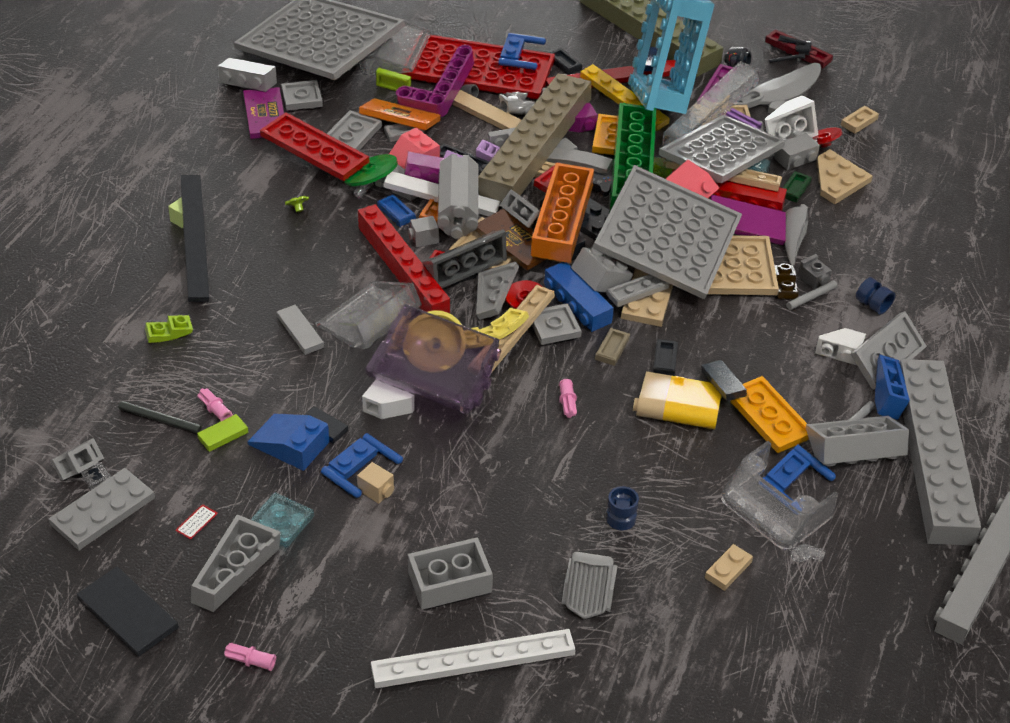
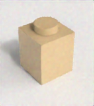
[357,462,394,504]

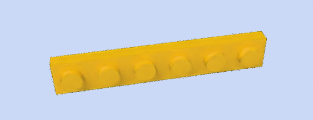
[580,64,670,131]

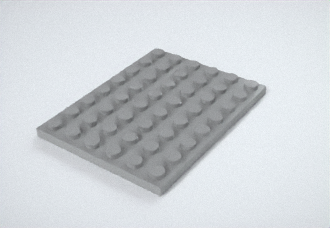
[234,0,405,80]

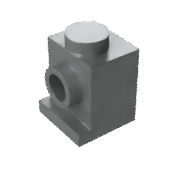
[798,254,831,289]

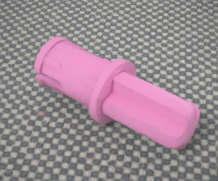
[559,379,577,418]
[198,388,233,421]
[224,643,276,671]

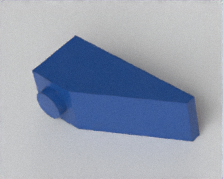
[875,355,910,420]

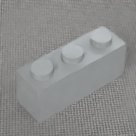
[218,58,277,92]

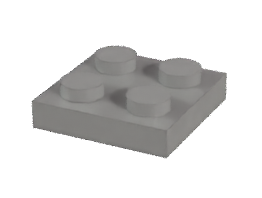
[281,80,323,111]
[532,303,582,345]

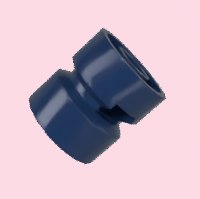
[856,277,896,315]
[606,486,639,531]

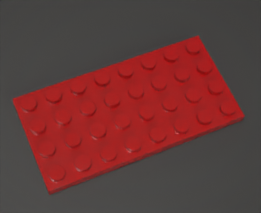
[402,33,555,99]

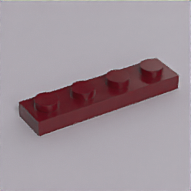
[765,29,833,68]

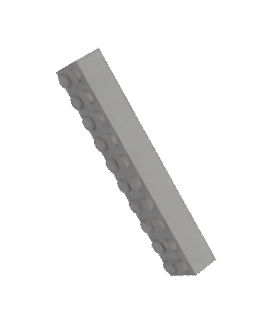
[900,359,981,546]

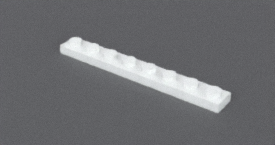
[371,629,575,688]

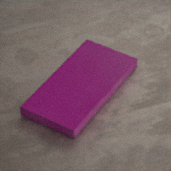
[710,195,786,245]

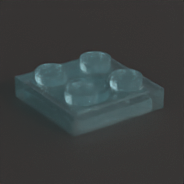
[251,492,314,548]

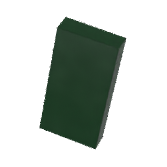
[783,171,812,203]

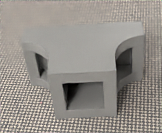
[51,438,104,480]

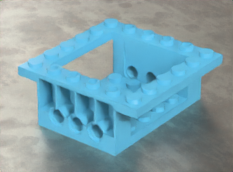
[628,0,715,114]

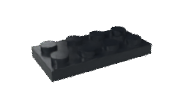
[540,198,609,240]

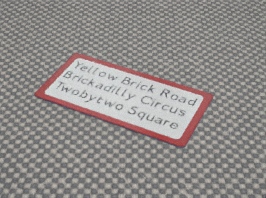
[176,504,218,539]

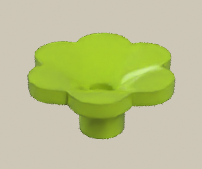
[285,196,309,212]

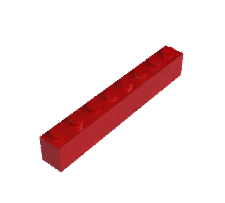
[358,204,450,314]

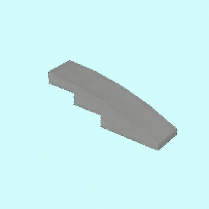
[546,148,613,173]

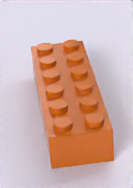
[531,163,594,263]

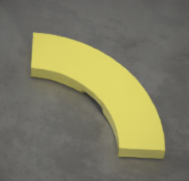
[464,308,529,349]

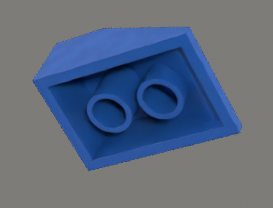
[248,414,329,471]

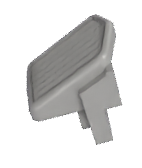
[562,552,617,619]

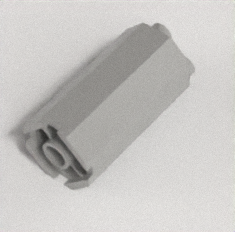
[437,154,478,239]

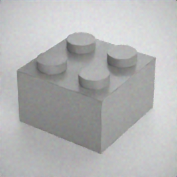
[571,247,633,292]

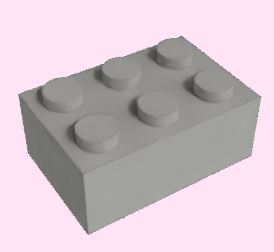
[408,537,493,610]

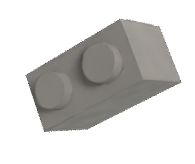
[774,133,820,170]

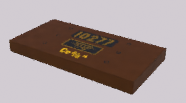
[474,208,546,270]

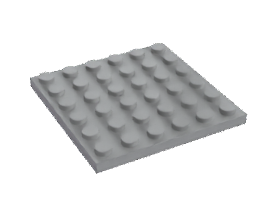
[592,165,742,299]

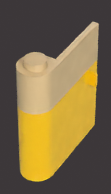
[633,371,721,429]

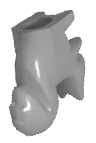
[497,92,535,115]

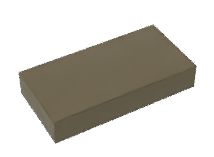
[595,328,630,366]

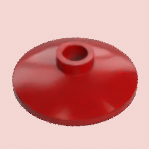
[812,127,842,148]
[505,280,543,309]

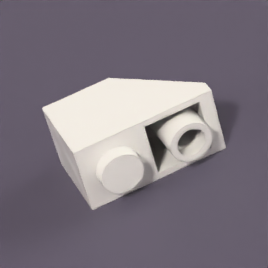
[815,328,866,365]
[362,380,414,419]

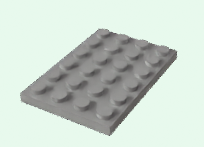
[659,115,785,183]

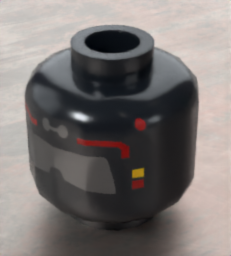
[724,47,751,70]

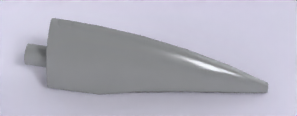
[785,204,808,267]

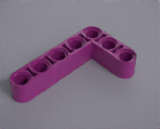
[396,45,474,117]

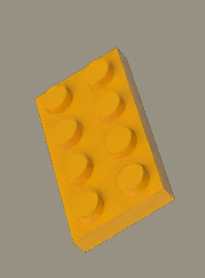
[730,376,809,453]

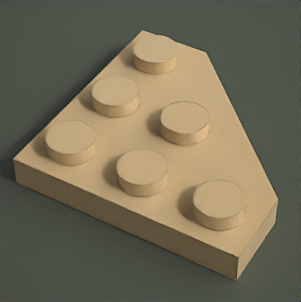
[816,149,873,204]

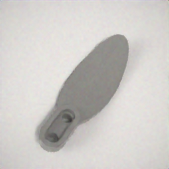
[730,63,821,108]

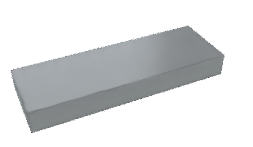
[606,274,670,307]
[277,305,324,355]

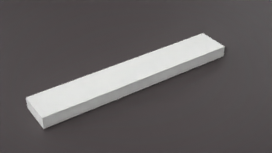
[384,171,501,216]

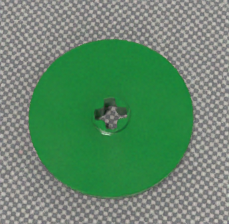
[344,154,398,186]

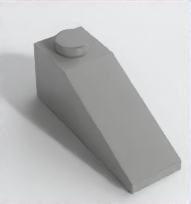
[500,189,540,228]

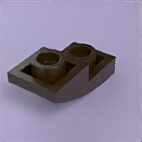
[774,264,799,299]

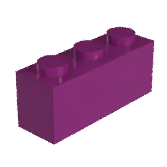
[404,151,445,184]

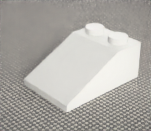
[765,96,818,140]

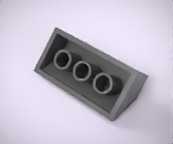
[423,229,507,288]

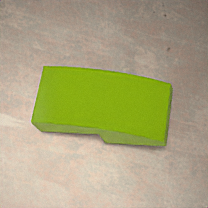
[145,315,193,343]

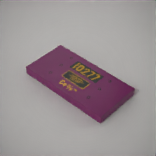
[243,87,284,139]

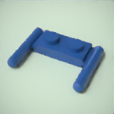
[499,33,546,70]
[321,433,403,498]
[759,445,836,515]

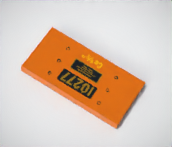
[359,98,441,130]

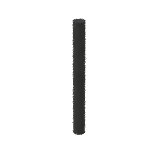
[119,401,202,433]

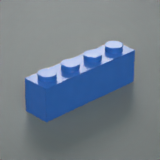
[544,262,613,332]

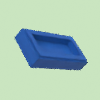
[377,194,416,227]

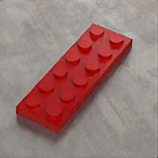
[260,112,369,181]

